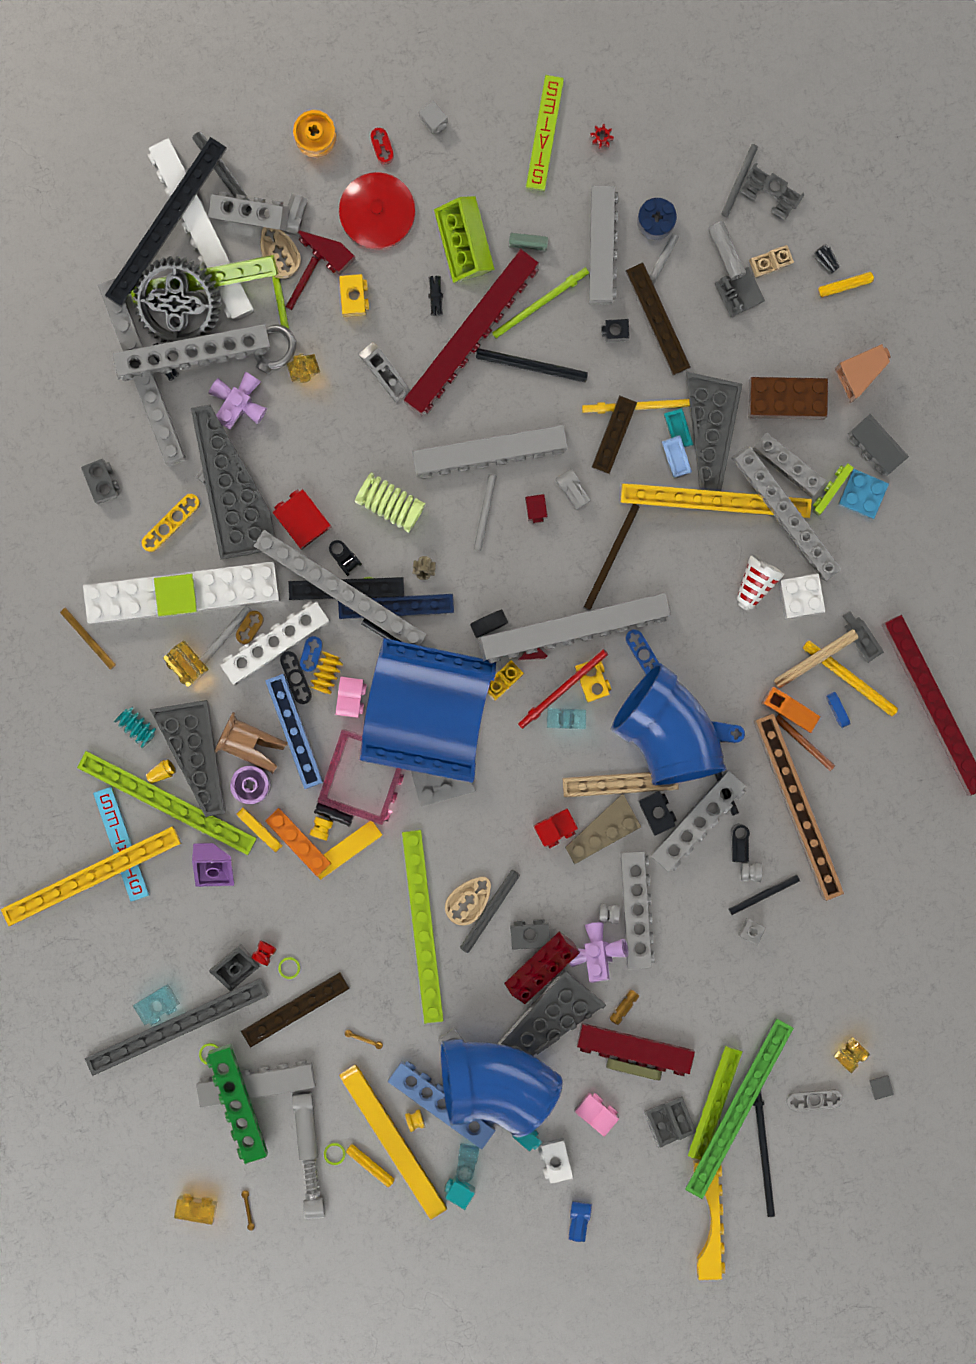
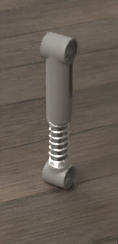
[292,1092,325,1219]

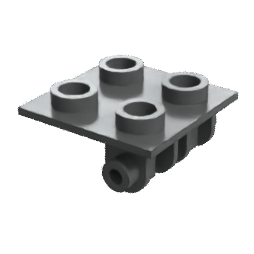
[714,267,765,317]

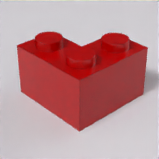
[533,808,578,848]

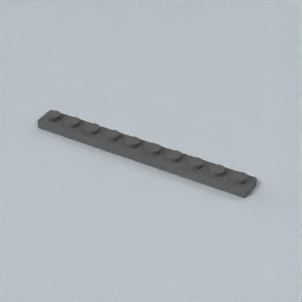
[85,978,269,1076]

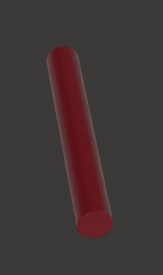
[285,257,319,311]

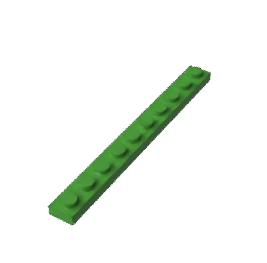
[685,1019,794,1199]

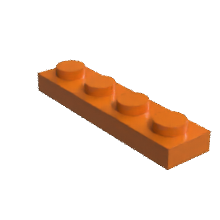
[265,808,332,877]

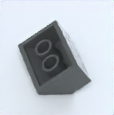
[848,414,909,476]

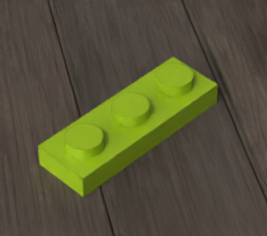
[812,463,854,516]

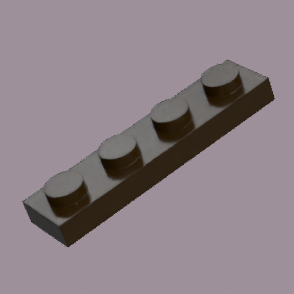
[591,395,637,474]

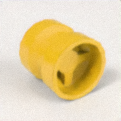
[309,816,333,841]

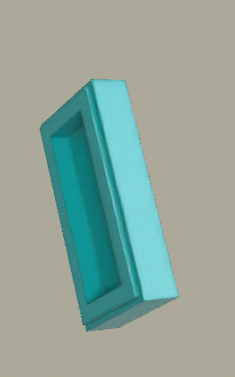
[664,408,693,448]

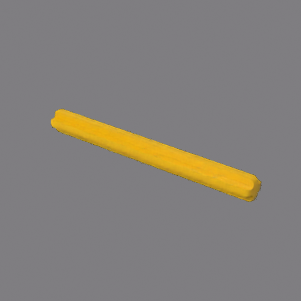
[803,641,898,716]

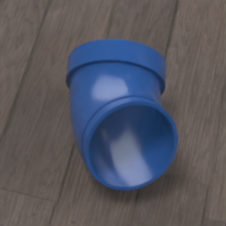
[611,663,726,785]
[441,1039,563,1137]

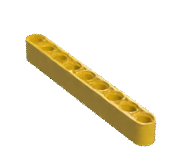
[339,1064,447,1220]

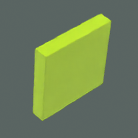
[154,574,197,617]

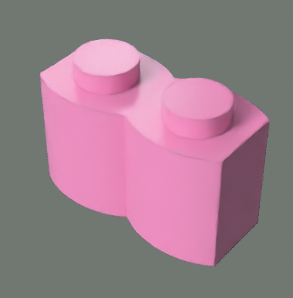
[335,677,367,718]
[574,1093,619,1137]

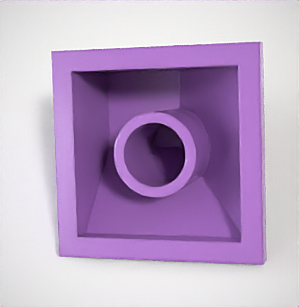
[192,843,234,887]

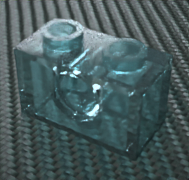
[547,708,586,729]
[133,984,180,1026]

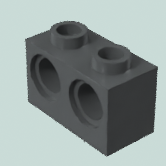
[81,459,120,504]

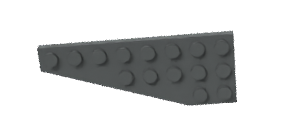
[191,405,275,560]

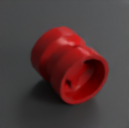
[251,940,277,966]

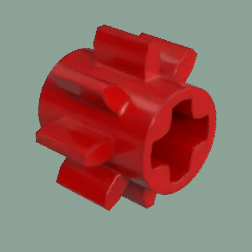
[590,124,614,149]

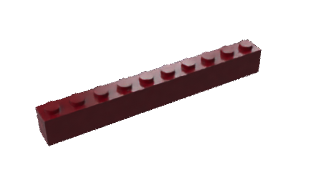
[404,249,539,416]
[881,615,976,796]

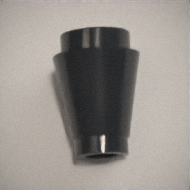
[814,244,840,273]

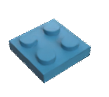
[838,469,889,519]

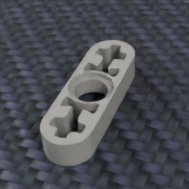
[786,1089,843,1111]

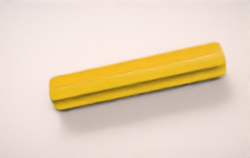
[818,272,874,297]
[346,1144,395,1187]

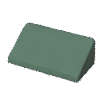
[509,233,548,251]

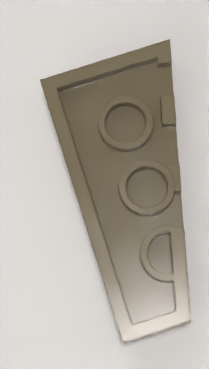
[565,793,641,864]

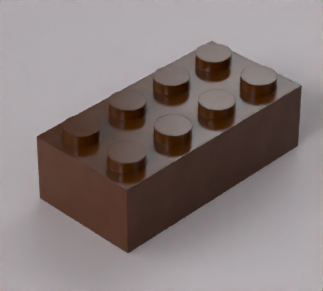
[748,377,828,420]

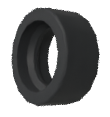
[470,609,508,638]

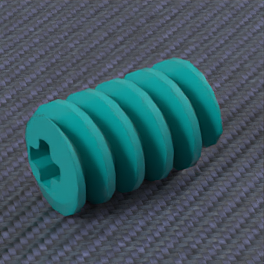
[114,706,156,748]

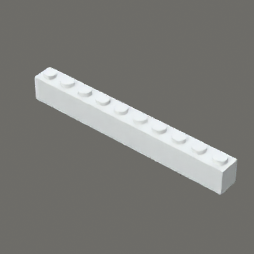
[148,138,255,322]

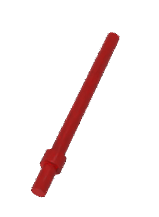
[518,649,608,729]

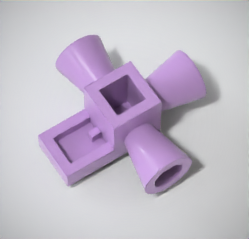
[208,372,267,430]
[569,922,628,983]

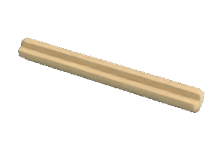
[774,629,859,688]

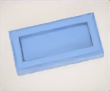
[662,435,692,478]

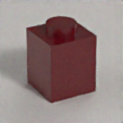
[525,494,548,524]

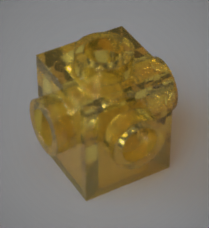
[287,354,320,383]

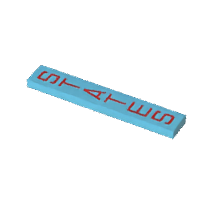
[93,787,149,902]

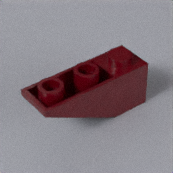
[297,230,355,275]

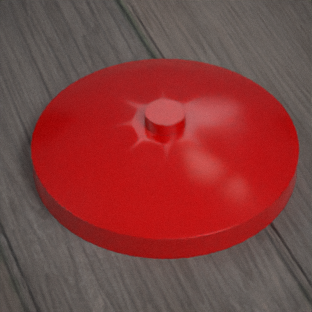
[339,172,415,250]

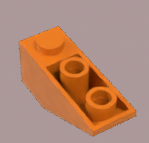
[761,687,820,733]

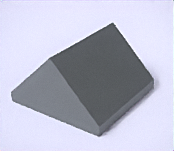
[209,944,260,992]

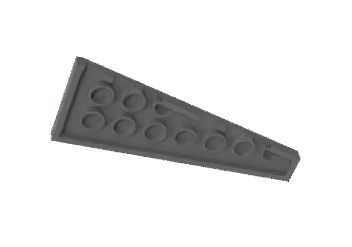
[497,970,606,1056]

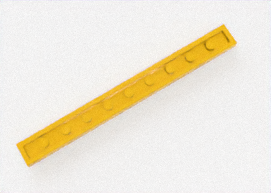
[620,483,812,518]
[1,826,182,927]

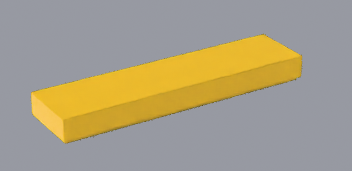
[318,820,383,880]

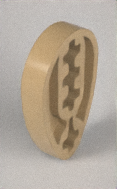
[260,227,301,279]
[445,876,491,925]

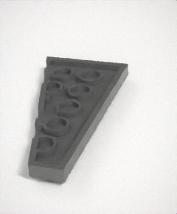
[686,372,742,491]
[150,700,225,817]

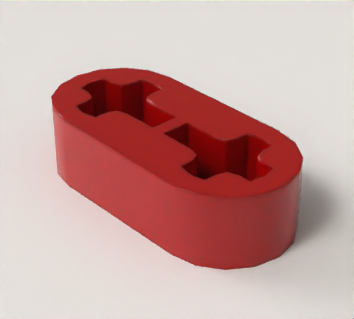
[370,127,394,165]

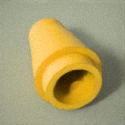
[146,759,176,784]

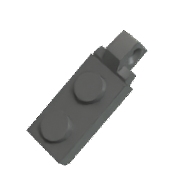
[843,611,884,663]

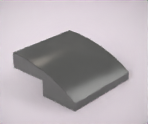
[644,1097,696,1148]

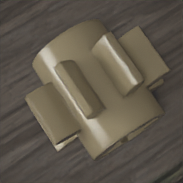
[412,556,436,580]

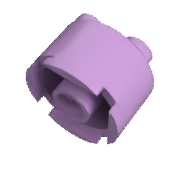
[230,766,271,804]

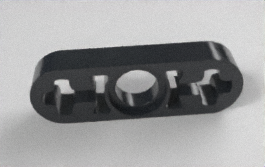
[280,651,312,704]

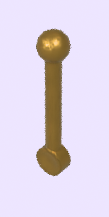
[345,1030,383,1049]
[241,1190,255,1231]

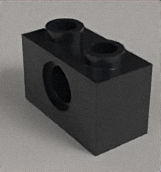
[638,791,677,836]

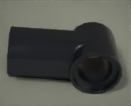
[731,823,750,862]

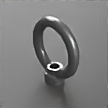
[253,325,296,374]

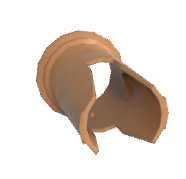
[214,712,288,774]

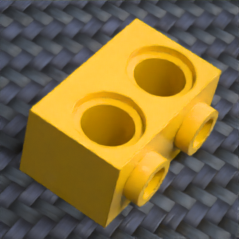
[575,661,612,703]

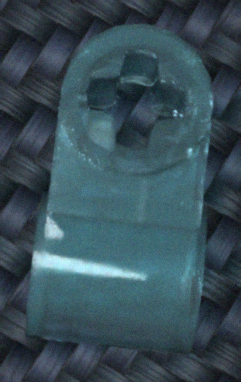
[456,1143,479,1182]

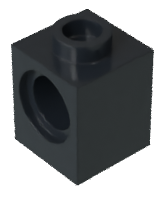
[601,319,630,342]

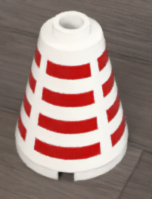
[736,555,784,610]

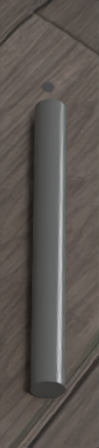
[721,144,758,217]

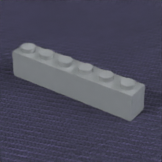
[589,186,618,304]
[196,1060,316,1107]

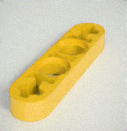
[141,494,200,552]

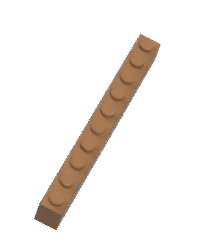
[754,713,844,901]

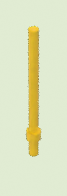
[582,399,690,414]

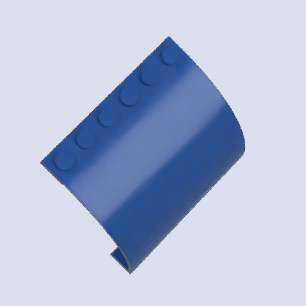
[360,638,496,783]

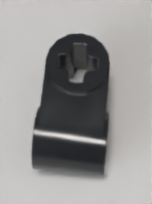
[329,540,363,576]

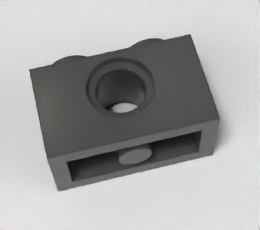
[510,920,550,950]

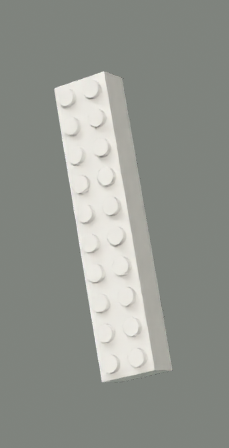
[83,562,280,625]

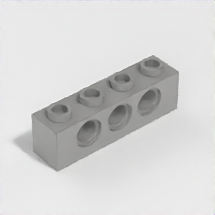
[208,191,289,230]
[753,432,826,497]

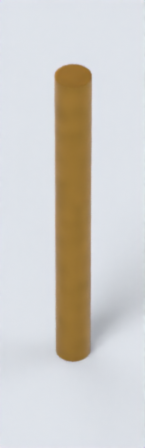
[60,608,116,670]

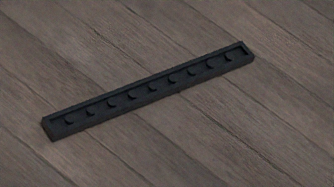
[105,137,227,307]

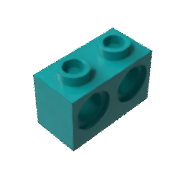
[444,1175,475,1210]

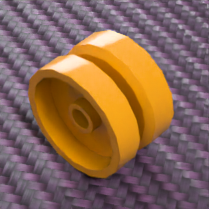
[293,110,337,158]

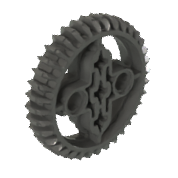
[132,256,222,343]

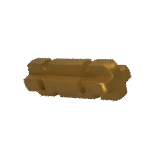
[610,990,639,1025]

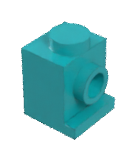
[512,1130,542,1152]

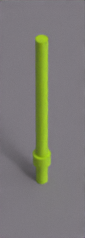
[492,267,589,339]

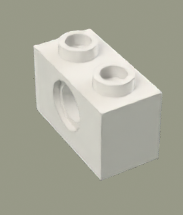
[538,1138,573,1184]

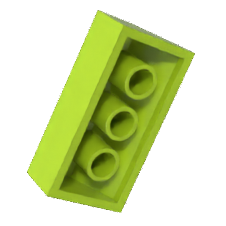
[434,196,495,283]

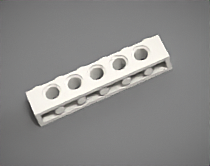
[220,601,330,685]

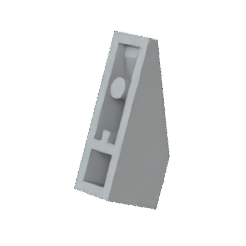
[358,342,411,403]

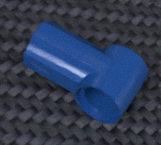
[569,1201,592,1242]

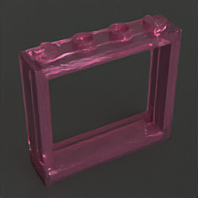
[317,729,404,825]

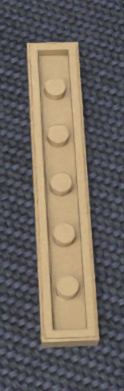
[563,772,679,797]

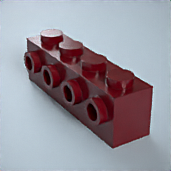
[504,931,580,1004]

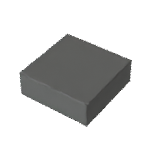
[869,1075,894,1100]

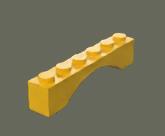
[693,1160,725,1280]

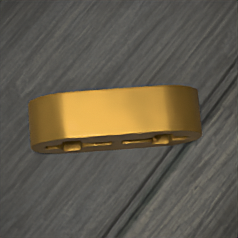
[236,611,264,644]

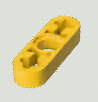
[236,807,283,852]

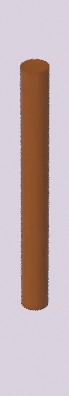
[775,714,835,771]

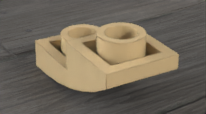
[749,245,794,278]

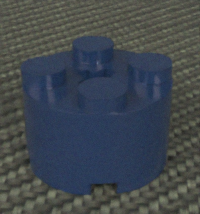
[637,198,677,240]

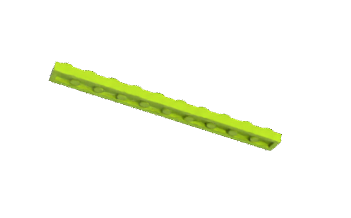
[77,751,257,855]
[402,830,444,1024]

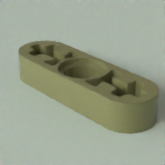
[606,1058,662,1081]

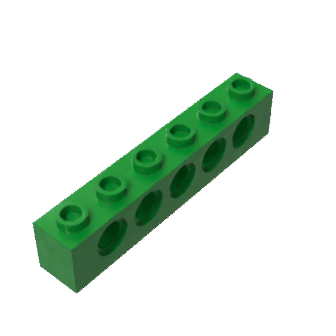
[206,1044,268,1164]

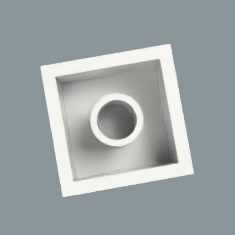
[778,574,825,619]

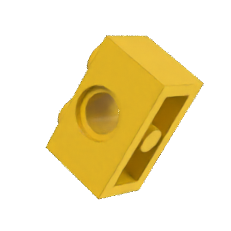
[339,274,369,317]

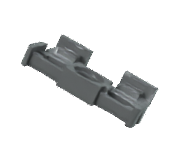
[740,163,804,220]

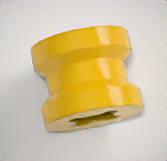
[405,1109,425,1132]

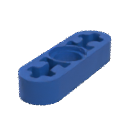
[625,630,660,675]

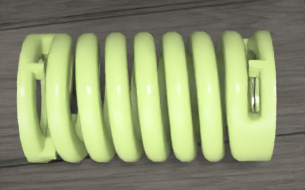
[355,472,426,533]

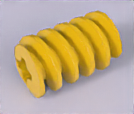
[310,651,343,694]

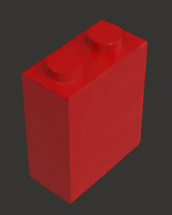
[273,489,332,550]

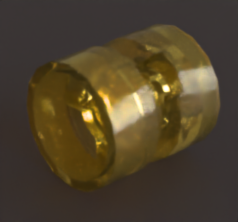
[834,1037,870,1074]

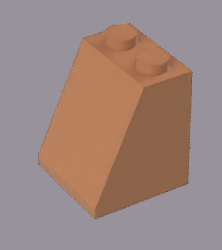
[835,344,891,403]

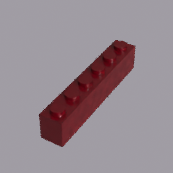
[576,1023,695,1076]

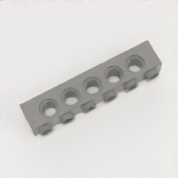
[651,770,746,872]
[620,851,655,969]

